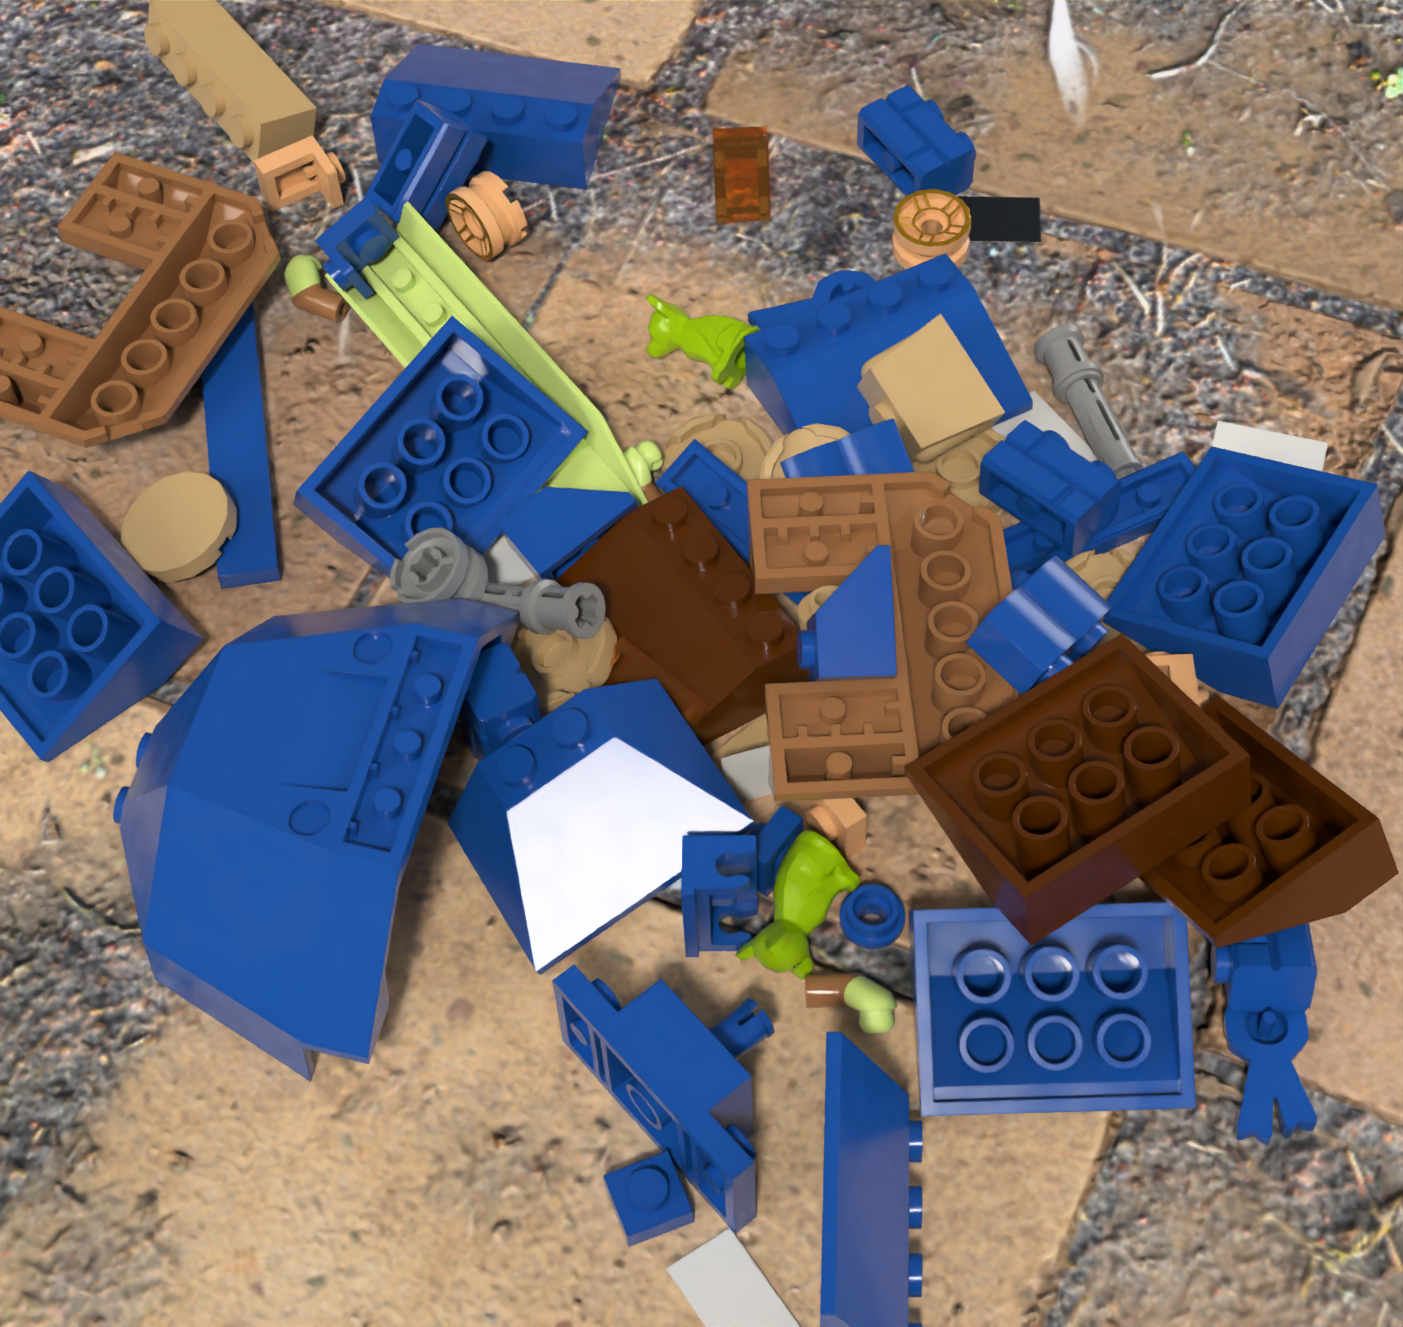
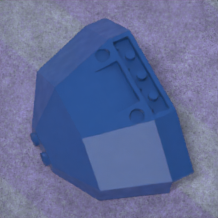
[113,598,520,1082]

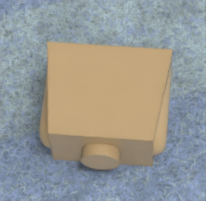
[857,313,1005,463]

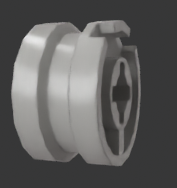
[390,528,488,603]

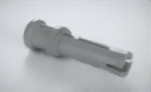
[1034,325,1143,479]
[479,579,606,639]

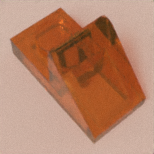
[713,126,770,223]

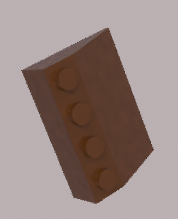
[556,486,809,746]
[905,634,1251,946]
[1138,696,1399,948]

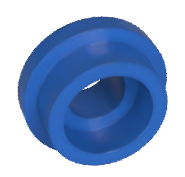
[839,884,905,949]

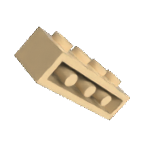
[144,0,317,163]

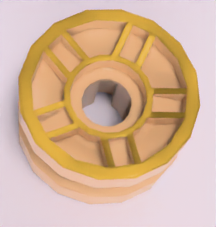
[445,171,527,261]
[892,189,971,269]

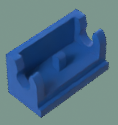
[681,835,758,957]

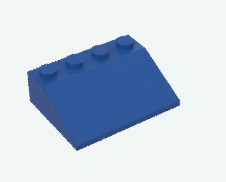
[370,44,621,190]
[744,253,1033,435]
[293,316,588,579]
[1102,446,1385,709]
[0,470,203,762]
[909,902,1196,1116]
[820,1032,922,1327]

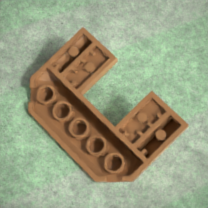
[0,152,281,448]
[746,471,1021,802]

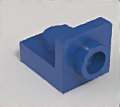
[315,197,399,300]

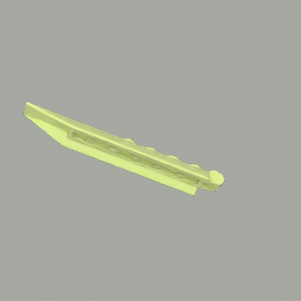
[325,201,648,507]

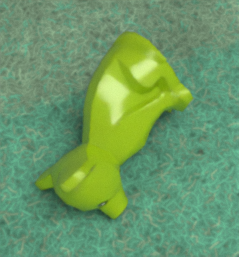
[646,293,761,389]
[735,830,861,980]

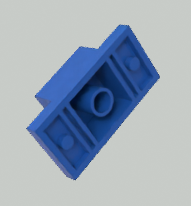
[552,964,775,1234]

